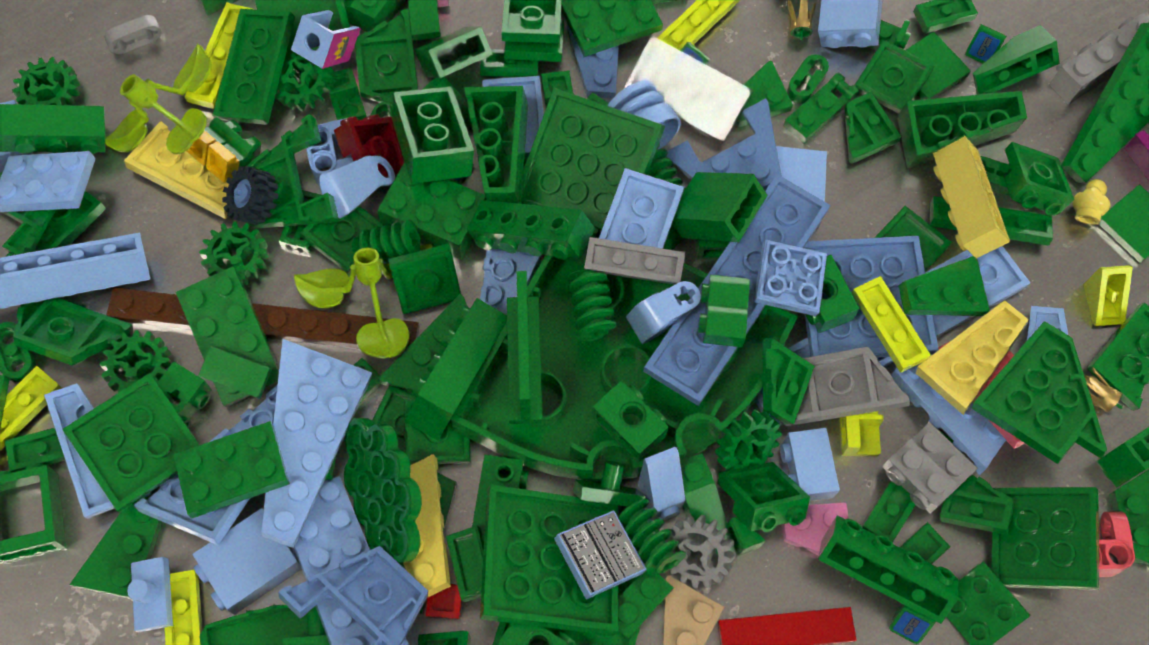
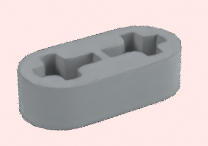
[104,15,162,54]

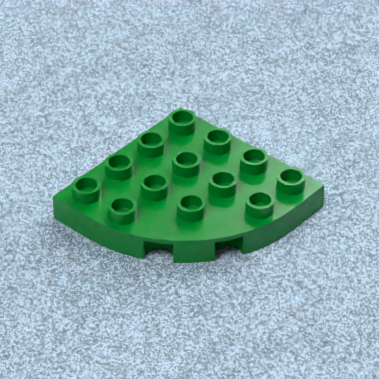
[451,217,798,481]

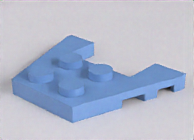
[666,98,782,191]
[278,546,428,645]

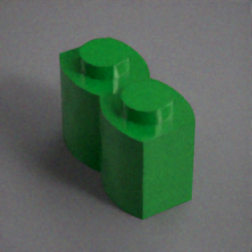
[698,274,750,348]

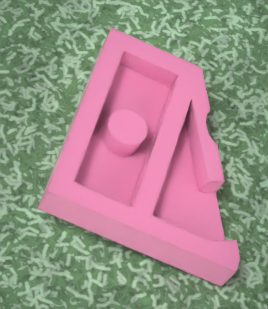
[782,502,849,556]

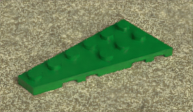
[1061,22,1149,183]

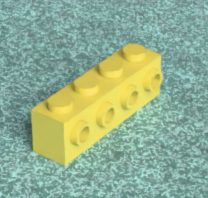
[933,136,1010,259]

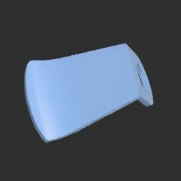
[319,156,395,219]

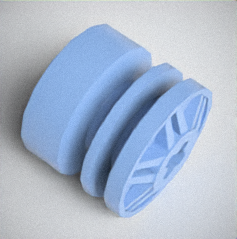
[607,80,682,149]

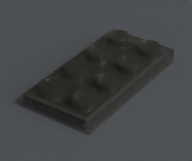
[624,36,753,143]

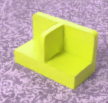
[840,411,884,456]

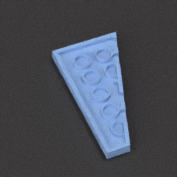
[261,339,372,548]
[134,384,278,546]

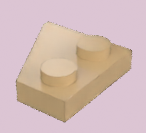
[662,575,724,645]

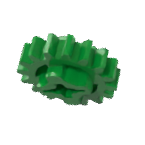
[276,52,335,111]
[12,57,81,105]
[199,221,269,285]
[100,330,173,393]
[715,409,782,471]

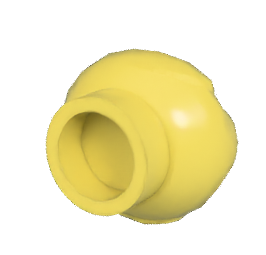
[1073,179,1111,225]

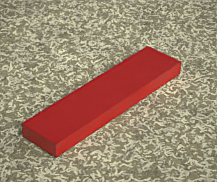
[717,607,857,645]

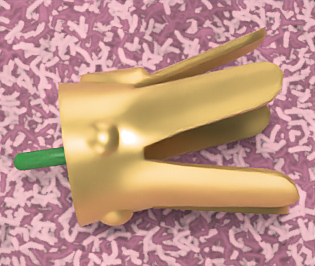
[787,0,817,41]
[1084,367,1122,413]

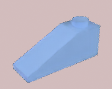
[638,447,685,520]

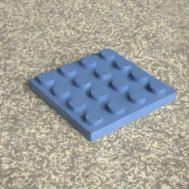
[804,236,939,357]

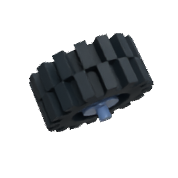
[222,166,278,225]

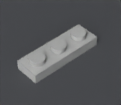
[584,237,685,285]

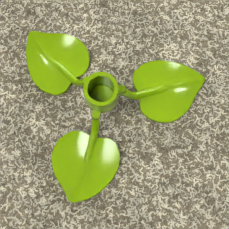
[105,43,211,155]
[294,244,433,359]

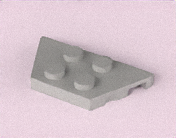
[785,347,910,426]

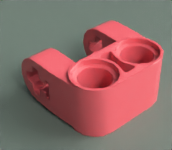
[1099,511,1135,577]

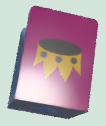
[291,10,360,69]

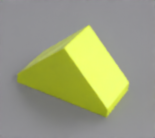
[1083,265,1133,326]

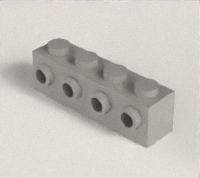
[1049,12,1149,105]

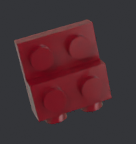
[334,114,405,178]

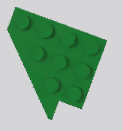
[972,321,1107,464]

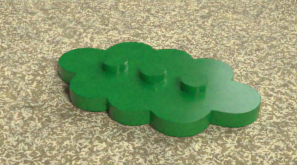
[344,418,422,563]

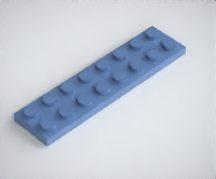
[643,174,831,406]

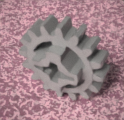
[667,515,736,588]

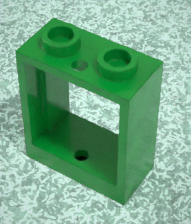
[0,463,66,564]

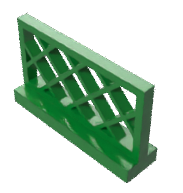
[507,271,542,424]

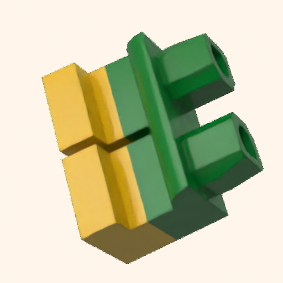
[187,117,261,183]

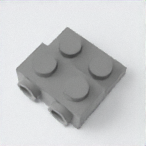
[882,422,978,514]

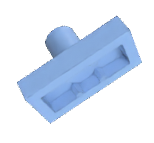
[127,557,173,632]

